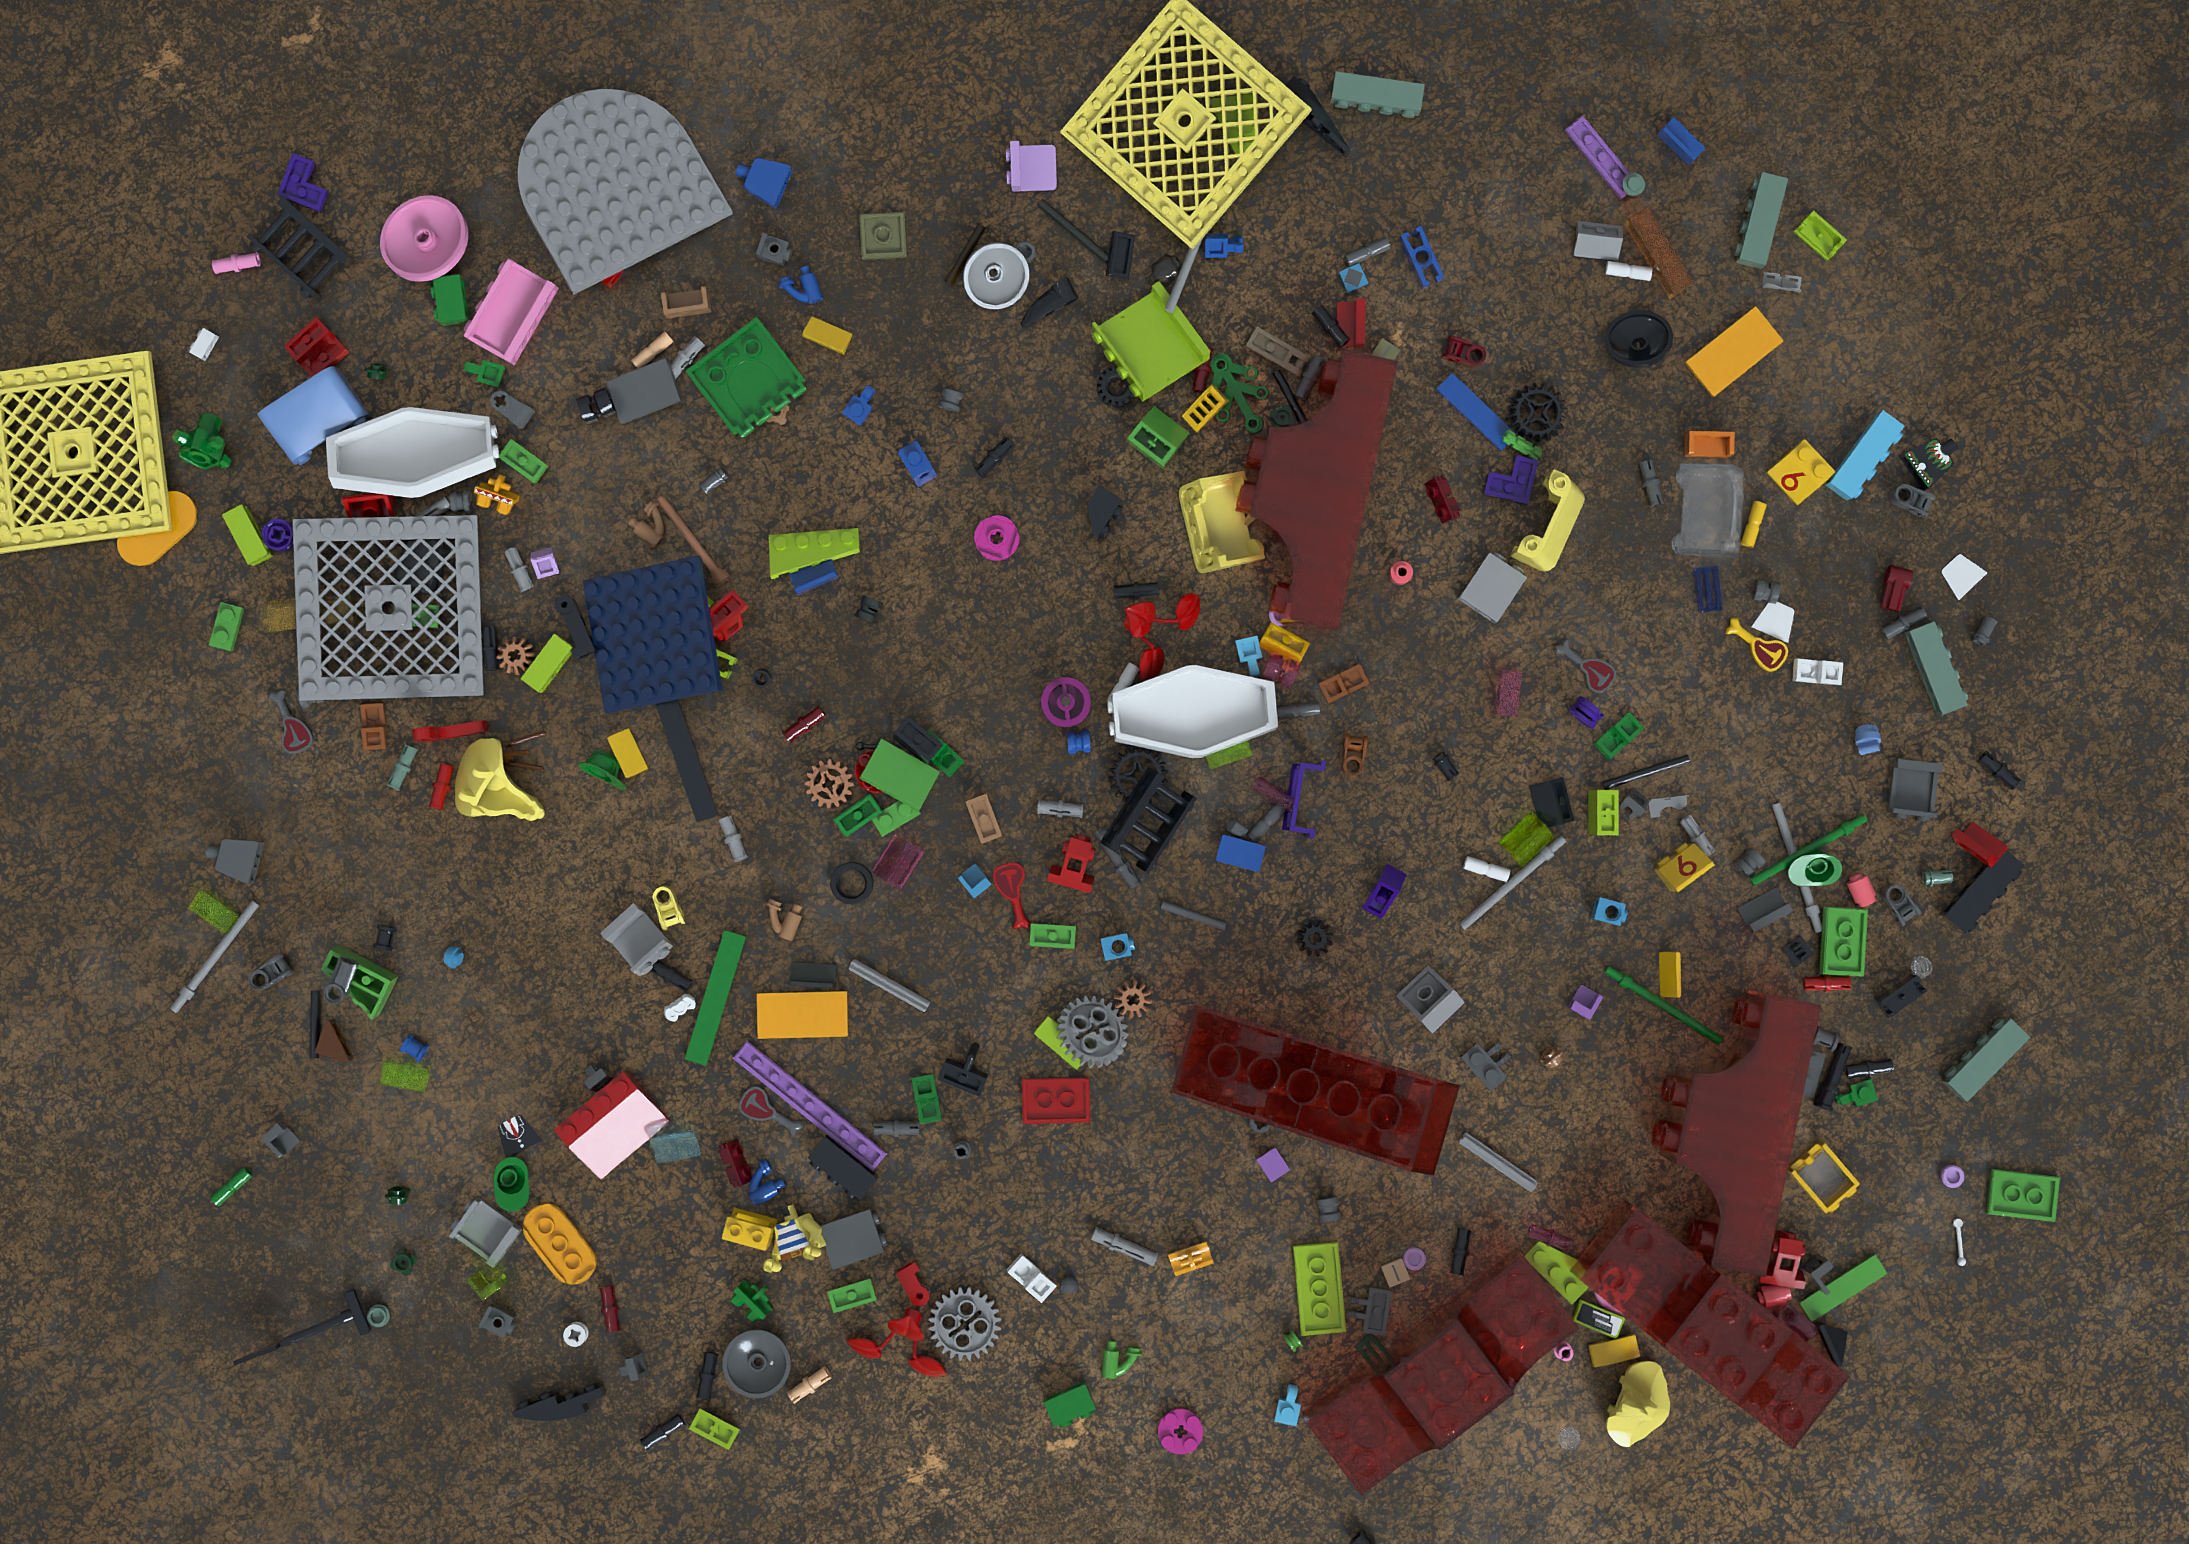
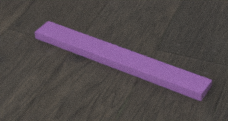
[733,1040,887,1171]

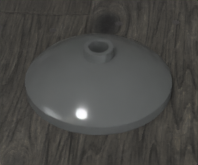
[723,1329,791,1398]

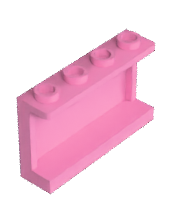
[464,258,559,366]

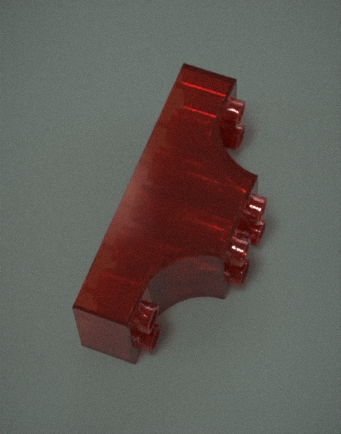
[1235,349,1398,636]
[1651,989,1821,1277]
[1171,1005,1460,1176]
[1570,1200,1850,1449]
[1302,1248,1579,1496]

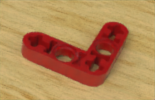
[412,720,488,742]

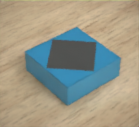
[1338,263,1368,294]

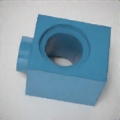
[1591,897,1628,926]
[1101,933,1135,961]

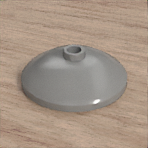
[963,242,1029,309]

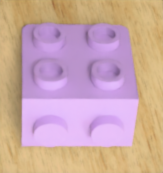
[1006,141,1057,192]

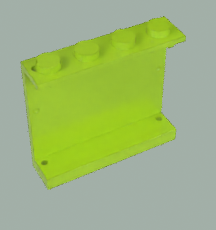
[1091,281,1210,402]

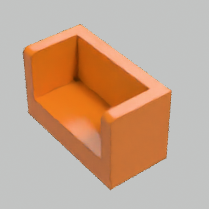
[1684,431,1735,458]

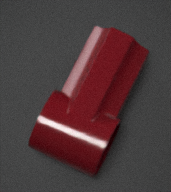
[1880,565,1913,612]

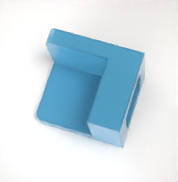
[957,864,992,898]

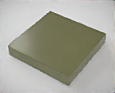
[860,212,907,260]

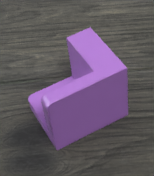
[1568,985,1603,1020]
[1256,1148,1290,1182]

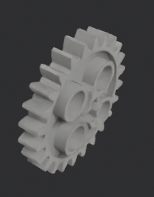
[1056,996,1128,1068]
[928,1286,1002,1361]

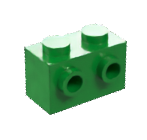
[430,274,470,326]
[1043,1380,1096,1428]

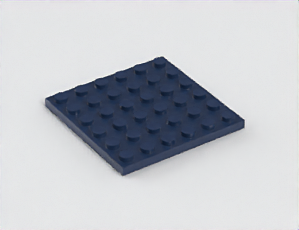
[583,556,723,713]

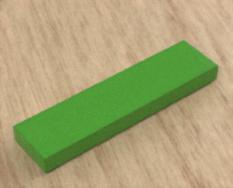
[1798,1253,1888,1322]

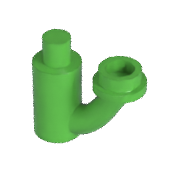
[1101,1340,1142,1379]

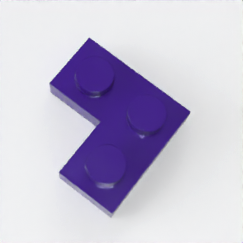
[277,153,329,212]
[1483,455,1539,505]

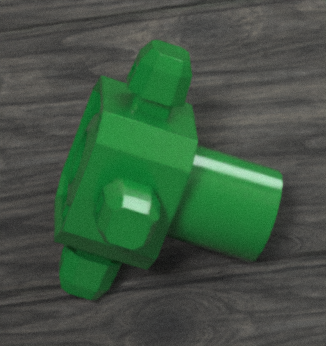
[172,413,231,469]

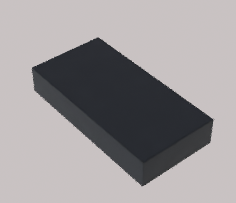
[1105,231,1135,280]

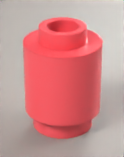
[1389,561,1413,585]
[1846,872,1876,908]
[1756,1284,1792,1309]

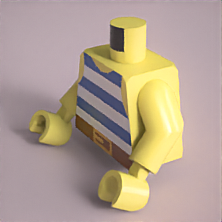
[763,1204,826,1273]

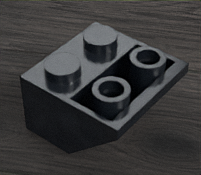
[1087,485,1123,541]

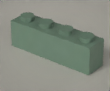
[1330,71,1425,118]
[1734,172,1788,269]
[1904,621,1968,716]
[1942,1017,2031,1102]

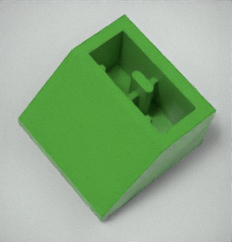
[1127,406,1190,469]

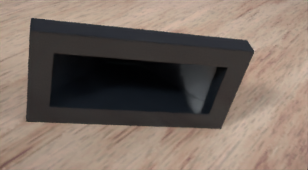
[1814,1321,1848,1368]

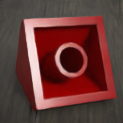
[342,493,397,518]

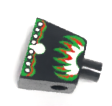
[1899,438,1958,490]

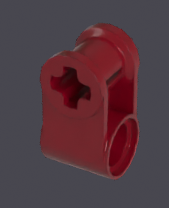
[1441,335,1486,368]

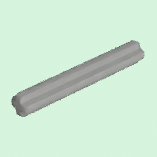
[848,959,930,1012]
[1459,1132,1538,1192]

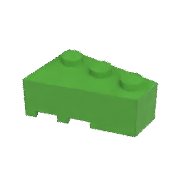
[321,945,399,1020]

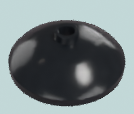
[1605,310,1673,368]

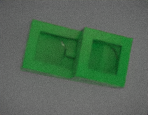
[1594,712,1644,760]
[927,729,964,777]
[911,1074,943,1125]

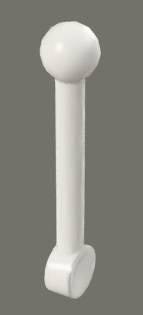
[1953,1218,1966,1266]

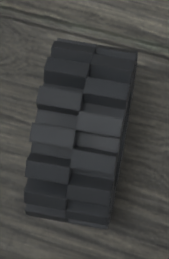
[1097,365,1135,408]

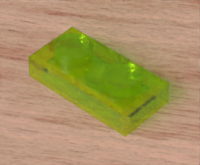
[1205,740,1253,769]
[380,1062,430,1092]

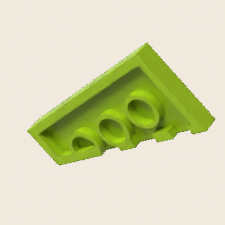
[769,528,860,579]

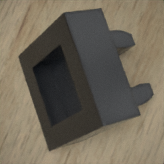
[1781,936,1814,967]

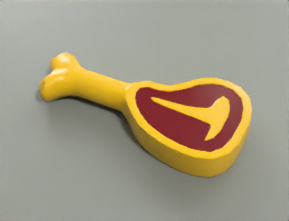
[1725,618,1788,672]

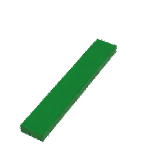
[685,930,747,1066]

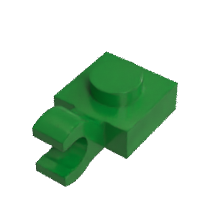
[463,360,506,388]
[1835,1078,1878,1107]

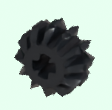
[1295,919,1334,957]

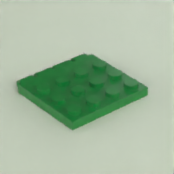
[686,317,807,439]

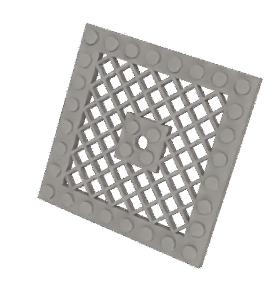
[293,515,484,701]

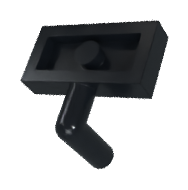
[938,1043,989,1097]

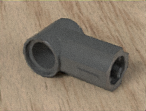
[323,956,359,1004]

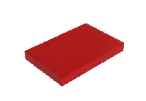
[1022,1077,1090,1124]

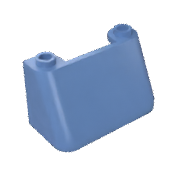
[257,366,371,465]

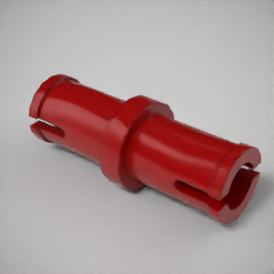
[429,763,454,810]
[1803,975,1851,992]

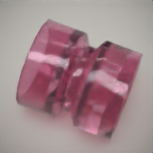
[1261,651,1301,689]

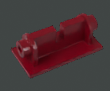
[1424,475,1461,524]
[718,1138,752,1188]

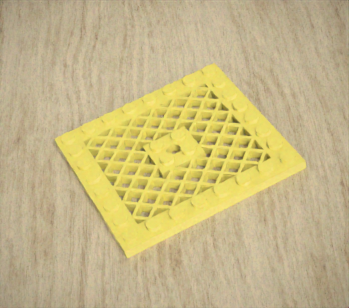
[1060,0,1312,249]
[0,351,172,554]

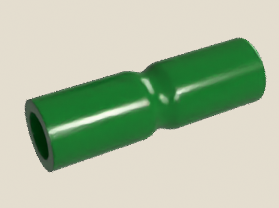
[210,1166,253,1206]

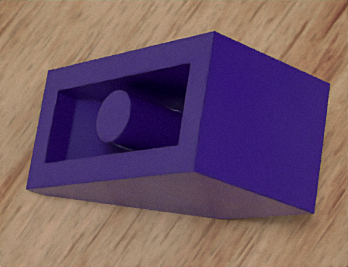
[1362,864,1407,919]

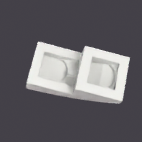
[1792,659,1843,685]
[1006,1253,1056,1303]

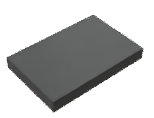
[606,358,683,424]

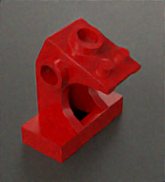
[709,589,748,641]
[1047,834,1096,893]
[1756,1230,1806,1289]

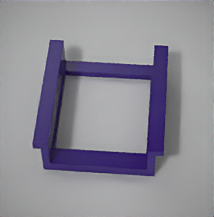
[1282,761,1326,839]

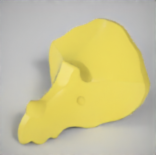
[455,738,545,821]
[1605,1360,1670,1447]

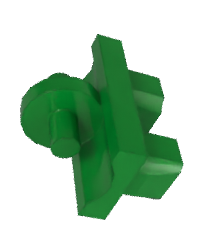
[730,1279,774,1322]

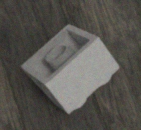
[1396,965,1465,1034]

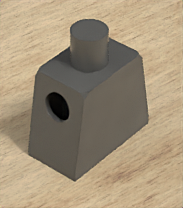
[206,839,265,884]

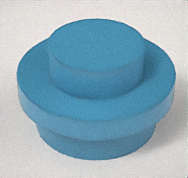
[444,946,464,969]

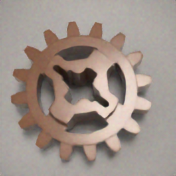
[805,760,854,808]

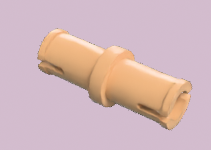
[787,1366,832,1404]

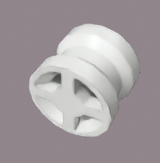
[563,1321,589,1347]

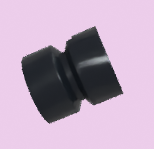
[576,387,617,426]

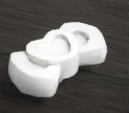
[664,994,696,1021]

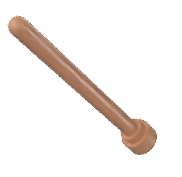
[657,496,731,587]

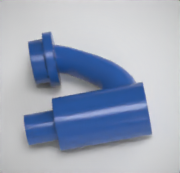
[778,266,823,304]
[748,1159,786,1206]

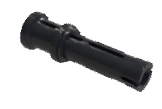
[1813,1042,1852,1112]

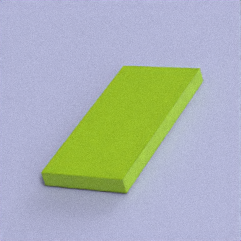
[1293,1241,1346,1336]

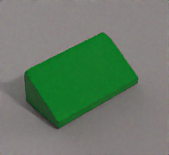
[833,792,883,837]

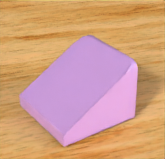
[531,547,559,579]

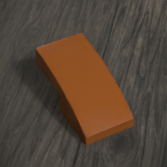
[1319,663,1371,704]
[360,701,387,750]

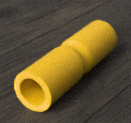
[1740,501,1767,548]

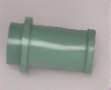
[1922,869,1953,887]

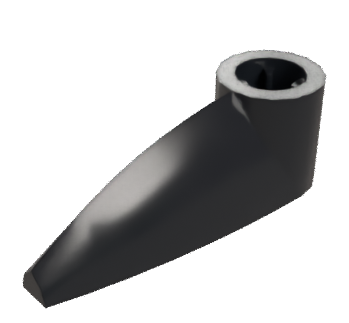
[1020,278,1079,329]

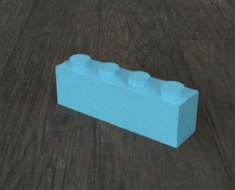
[1825,410,1904,501]

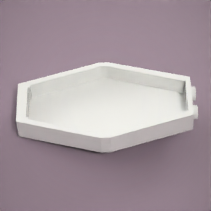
[326,407,499,498]
[1107,665,1278,758]

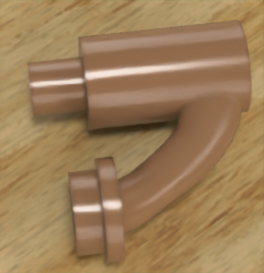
[628,501,664,549]
[765,898,802,941]

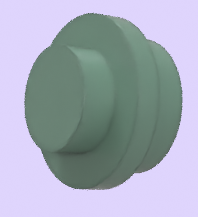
[1622,173,1645,196]
[367,1304,390,1327]

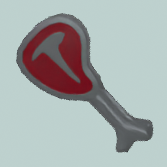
[1554,638,1616,694]
[268,689,315,754]
[739,1086,804,1137]

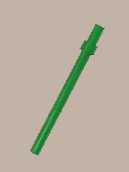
[1749,814,1868,886]
[1604,966,1723,1045]

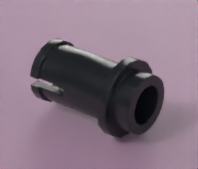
[1433,751,1459,781]

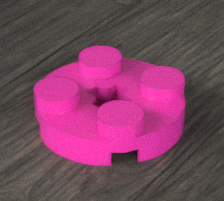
[974,515,1019,561]
[1158,1407,1203,1454]

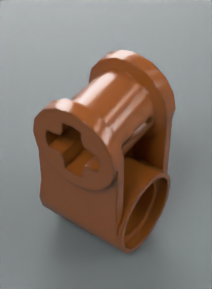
[1341,733,1368,777]

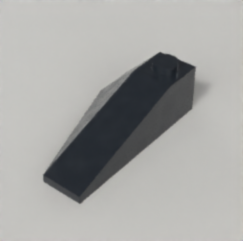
[1285,76,1350,158]

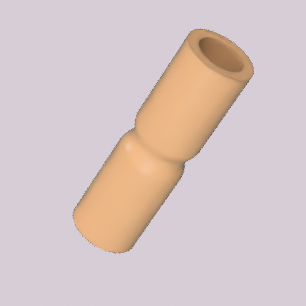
[631,332,674,369]

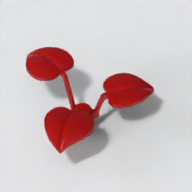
[1124,593,1200,682]
[845,1308,948,1377]

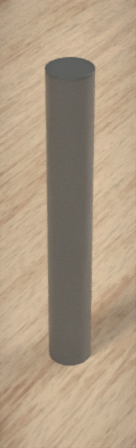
[1160,900,1227,931]

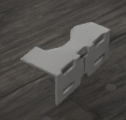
[1762,272,1802,292]
[1648,795,1689,818]

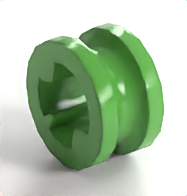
[1283,1329,1303,1352]

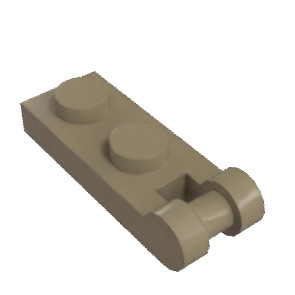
[1245,327,1311,378]

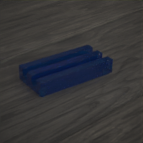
[1694,566,1723,613]

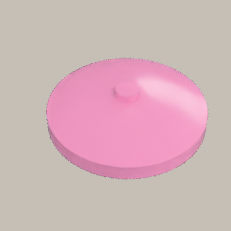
[380,195,468,281]

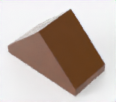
[315,1019,354,1063]

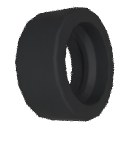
[830,862,874,905]

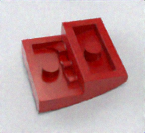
[283,316,349,377]

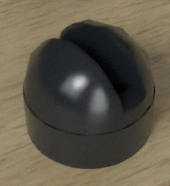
[752,668,771,688]

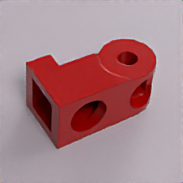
[895,1259,930,1306]

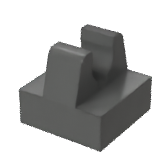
[1619,787,1649,819]
[584,1064,614,1092]
[619,1352,648,1381]

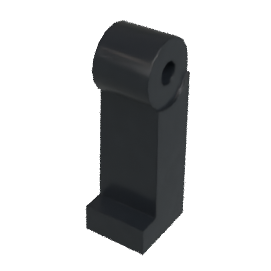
[555,595,597,661]

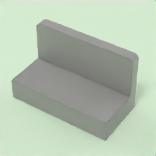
[1573,221,1623,261]

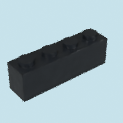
[1939,850,2024,934]

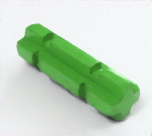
[1502,430,1542,460]

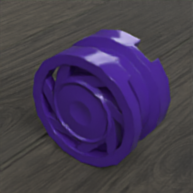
[261,519,294,552]
[1568,696,1604,729]

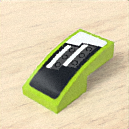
[1571,1299,1625,1339]

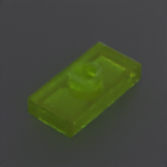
[188,889,239,934]

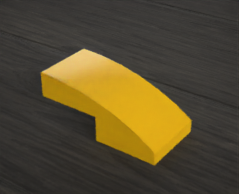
[1588,1334,1640,1367]

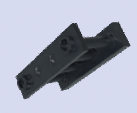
[246,197,355,300]
[1100,767,1197,874]

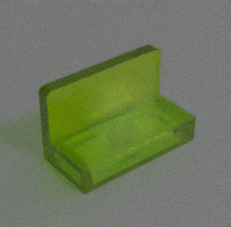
[1499,812,1554,867]
[466,1271,509,1301]

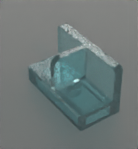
[649,1129,701,1163]

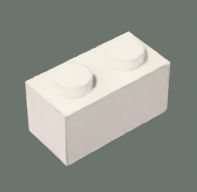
[190,328,219,361]

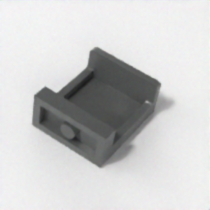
[1887,759,1943,822]
[819,1207,888,1270]

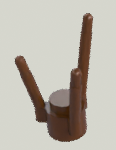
[501,731,546,770]

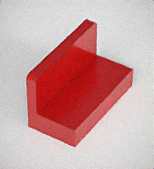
[1336,299,1365,347]
[1952,822,2008,868]

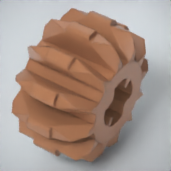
[497,637,536,675]
[1114,980,1152,1018]

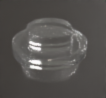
[1911,956,1932,979]
[1558,1427,1581,1450]

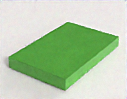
[860,739,940,811]
[1819,906,1868,976]
[1986,1168,2060,1222]

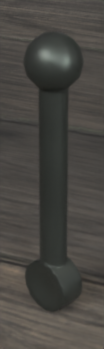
[855,741,902,750]

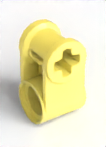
[653,885,686,930]

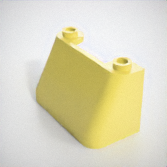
[1510,469,1585,571]
[1179,471,1265,573]

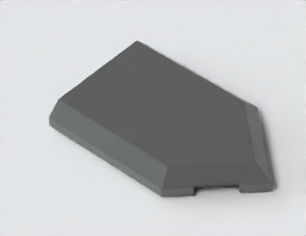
[390,539,448,595]

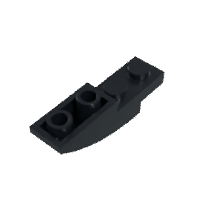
[512,1383,607,1421]

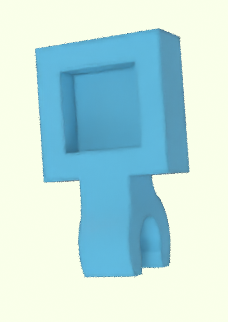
[1235,636,1262,677]
[1274,1384,1301,1426]

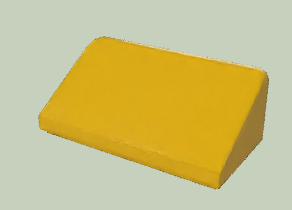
[802,316,853,355]
[1259,622,1310,667]
[607,728,649,778]
[1659,951,1681,998]

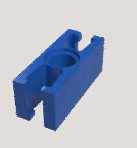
[1399,226,1444,290]

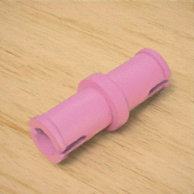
[212,252,261,274]
[1552,1339,1573,1361]

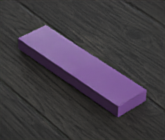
[1564,115,1630,200]

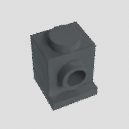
[756,233,792,267]
[478,1303,517,1338]

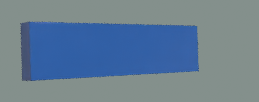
[1436,373,1517,451]

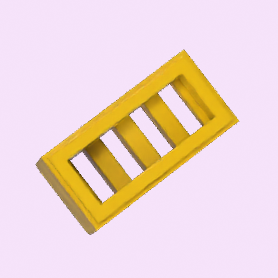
[1182,385,1229,432]

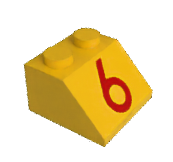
[1766,439,1835,505]
[1654,842,1715,892]

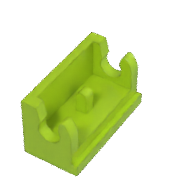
[1794,210,1847,261]
[1588,790,1619,835]
[689,1409,740,1450]

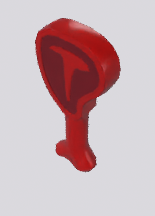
[993,862,1031,929]

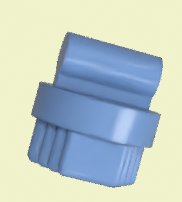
[1855,724,1881,755]

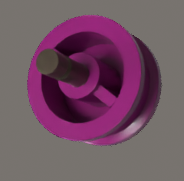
[1041,677,1091,728]

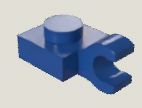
[1205,234,1244,258]
[842,385,876,426]

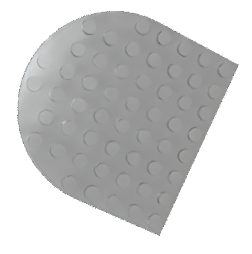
[518,89,733,295]

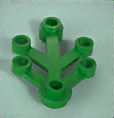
[1209,353,1269,433]

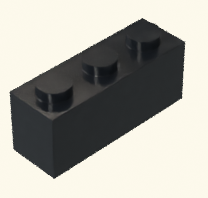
[808,1134,879,1200]

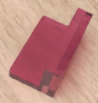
[1494,669,1522,717]
[872,834,924,890]

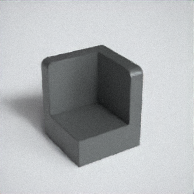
[261,1121,301,1158]

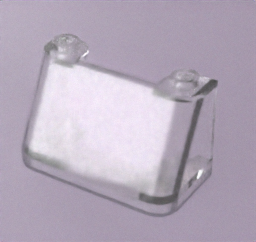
[1672,464,1744,558]

